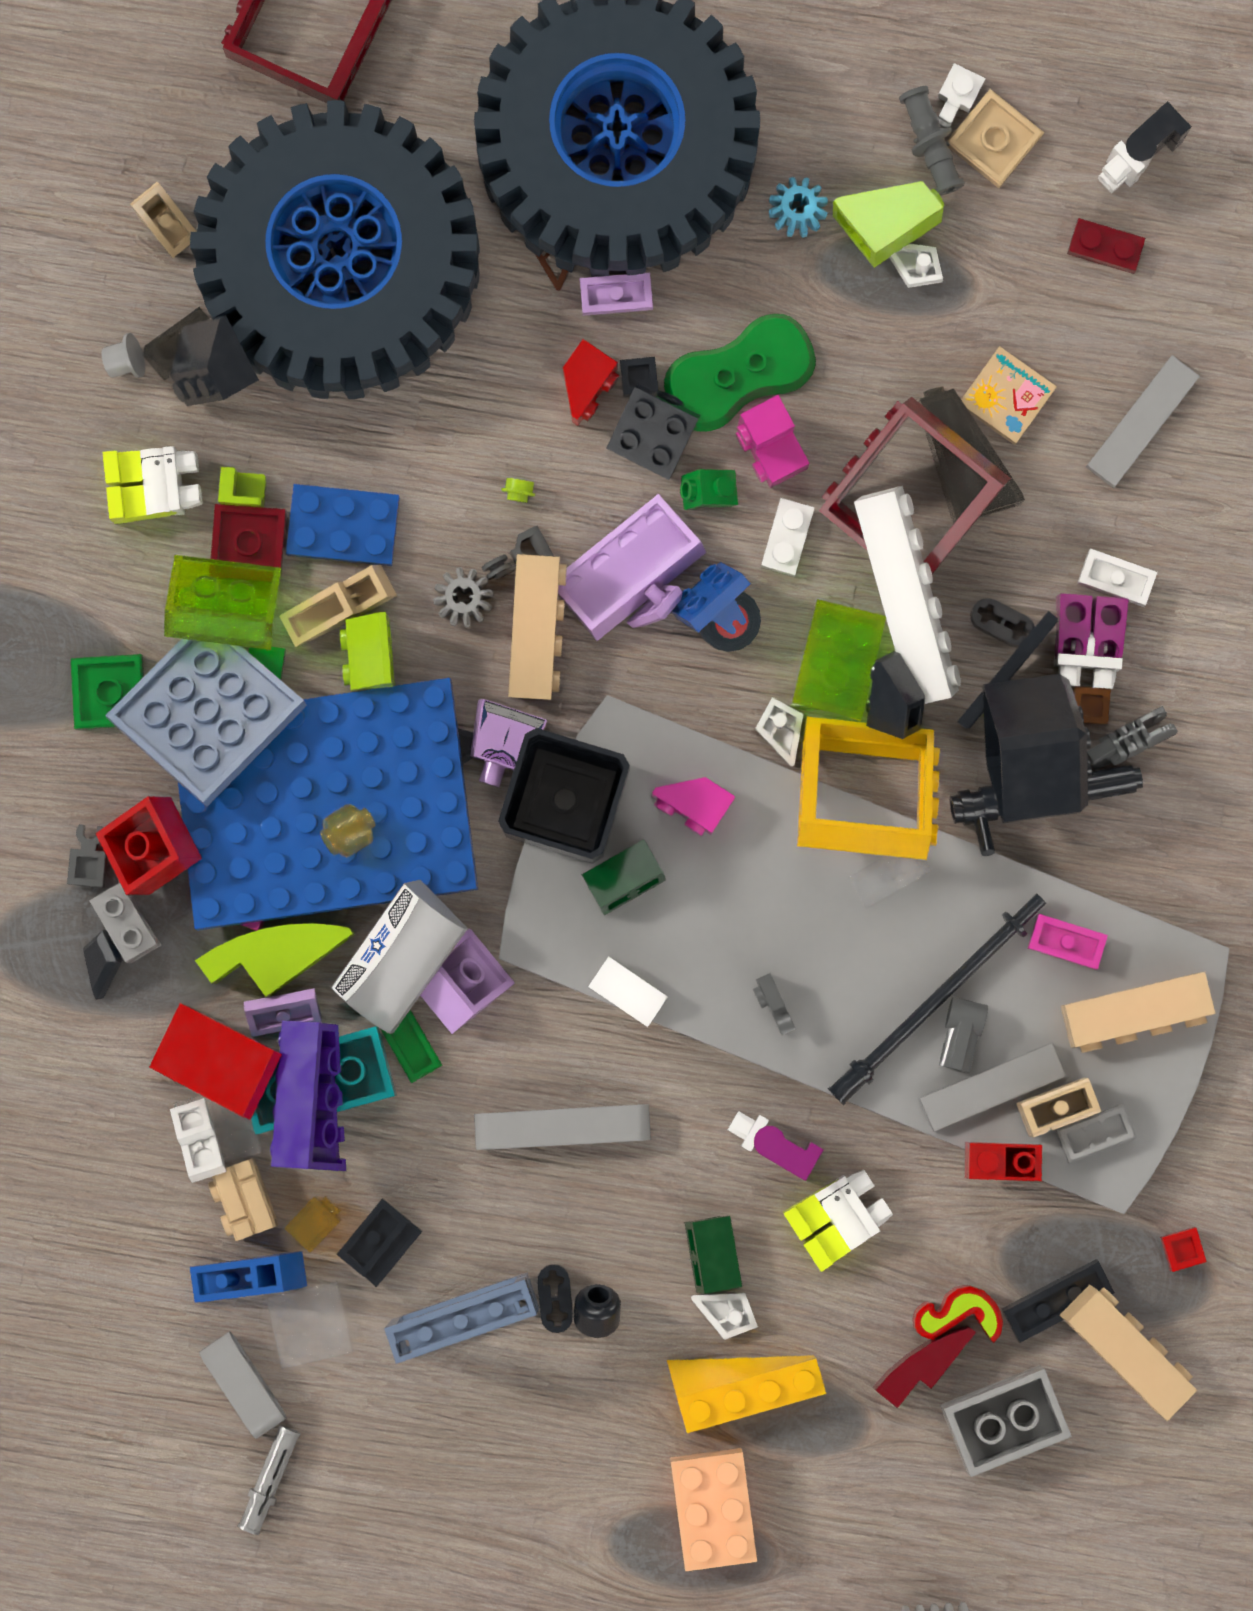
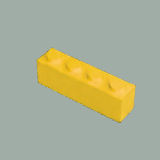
[667,1355,826,1433]

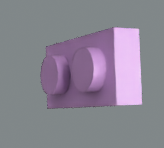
[580,272,653,316]
[244,988,322,1037]

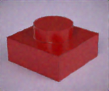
[1160,1227,1207,1272]

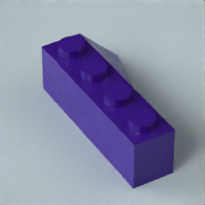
[270,1021,346,1171]

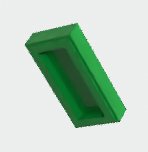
[380,1009,443,1083]

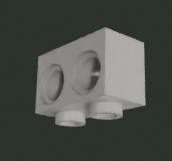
[89,883,162,964]

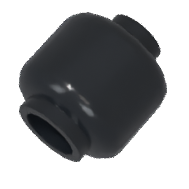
[574,1284,621,1338]

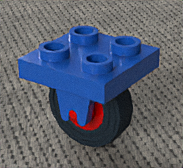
[671,562,761,652]

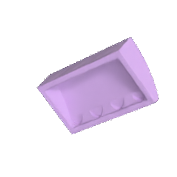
[558,494,706,641]

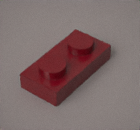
[1067,218,1146,274]

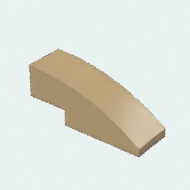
[279,565,397,647]

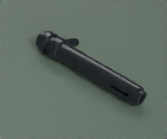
[949,765,1143,856]

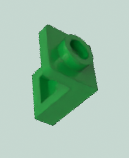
[680,469,738,510]

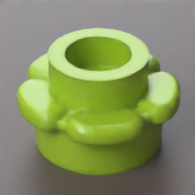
[501,478,535,503]

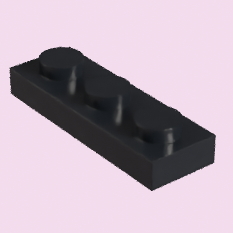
[1002,1259,1115,1343]

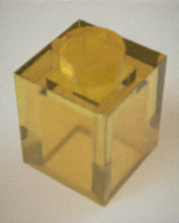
[284,1196,342,1253]

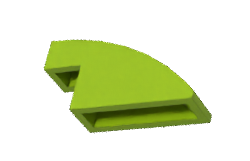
[195,923,355,997]

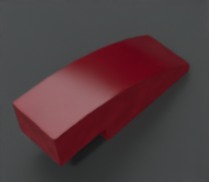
[873,1325,976,1408]

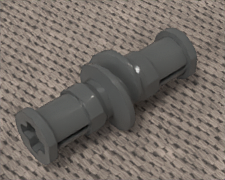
[899,86,965,196]

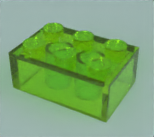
[164,555,281,650]
[790,599,886,722]

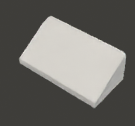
[588,956,668,1027]

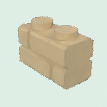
[1016,1078,1101,1138]
[208,1158,279,1241]

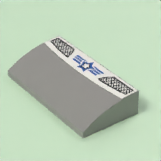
[331,880,468,1034]

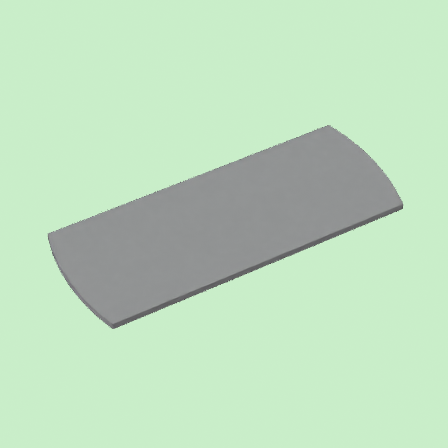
[499,695,1229,1214]

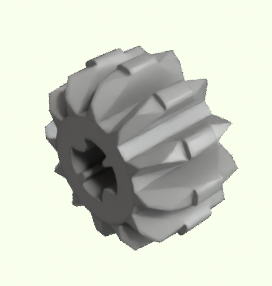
[433,567,494,628]

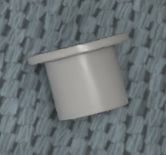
[101,333,145,378]

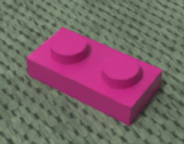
[1027,914,1108,970]

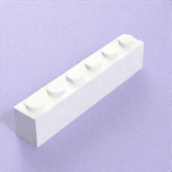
[854,486,961,704]

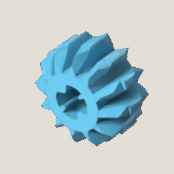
[769,177,828,238]

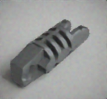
[1087,706,1178,770]

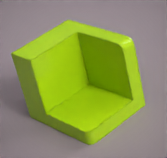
[218,467,266,507]

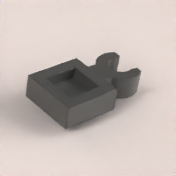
[67,824,107,888]
[753,973,796,1035]

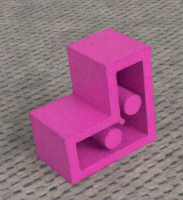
[735,395,810,488]

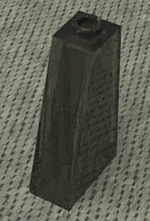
[918,386,1025,524]

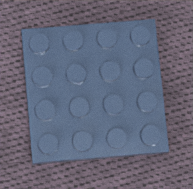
[105,615,307,807]

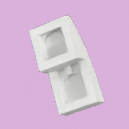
[170,1098,226,1183]

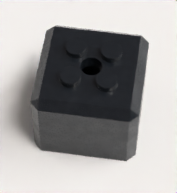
[982,674,1092,823]
[498,728,630,863]

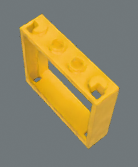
[797,716,940,860]

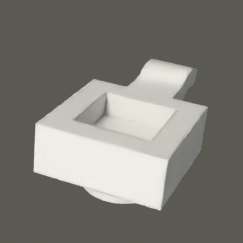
[937,63,986,128]

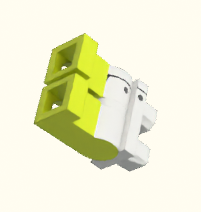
[102,446,203,524]
[783,1170,893,1272]

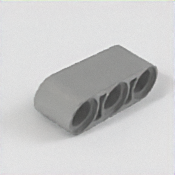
[199,1331,287,1439]

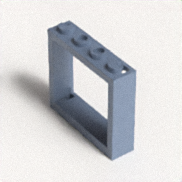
[384,1272,539,1364]

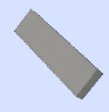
[1086,355,1200,488]
[919,1043,1066,1132]

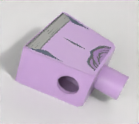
[470,699,547,787]

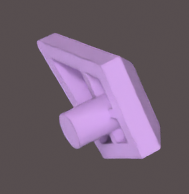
[627,584,683,628]

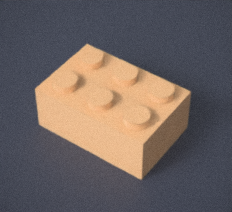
[670,1448,757,1571]

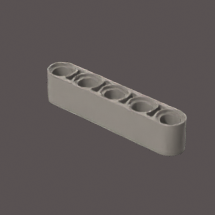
[474,1104,651,1150]

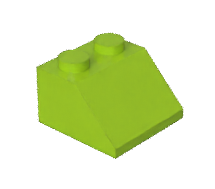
[340,612,395,692]

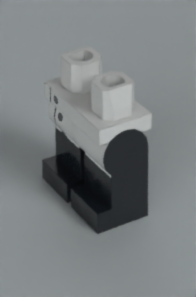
[1098,101,1192,193]

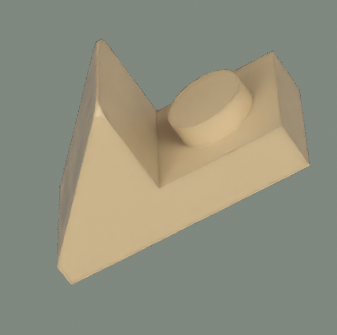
[130,182,197,258]

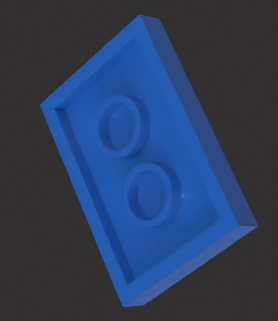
[286,484,400,566]

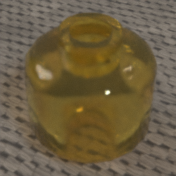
[320,804,376,858]

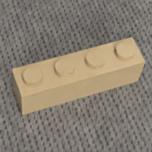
[508,554,567,700]
[1061,972,1216,1053]
[1060,1285,1197,1421]

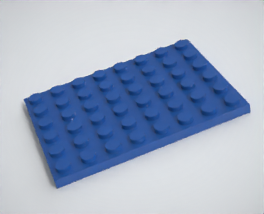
[178,678,478,931]

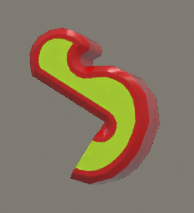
[912,1284,1003,1343]

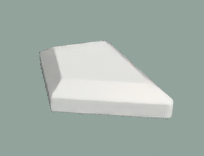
[890,244,943,288]
[755,697,803,767]
[691,1293,758,1340]

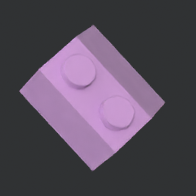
[420,929,515,1034]

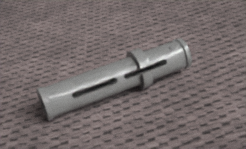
[237,1425,301,1535]

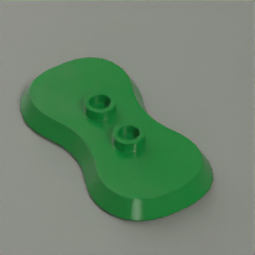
[664,313,816,432]

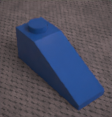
[190,1251,307,1303]

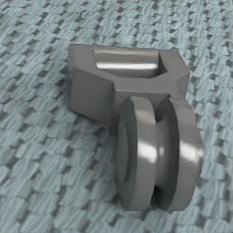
[481,526,554,580]

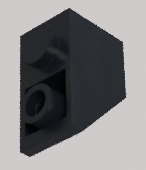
[866,651,926,739]

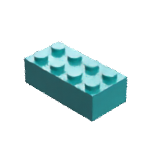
[251,1026,397,1135]

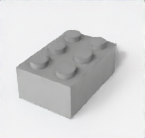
[940,1365,1072,1477]

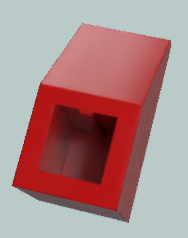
[563,339,620,426]
[965,1142,1042,1181]

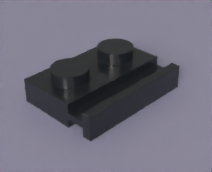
[336,1198,423,1288]

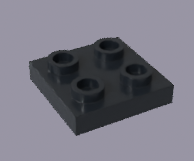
[606,384,701,480]

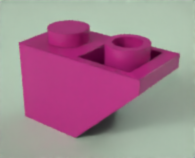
[651,777,735,836]

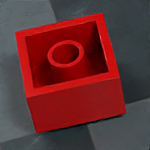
[95,796,202,895]

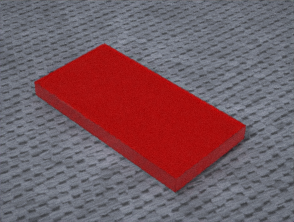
[149,1003,282,1120]

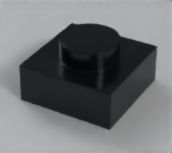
[620,356,659,397]

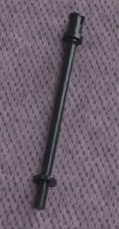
[828,893,1047,1105]

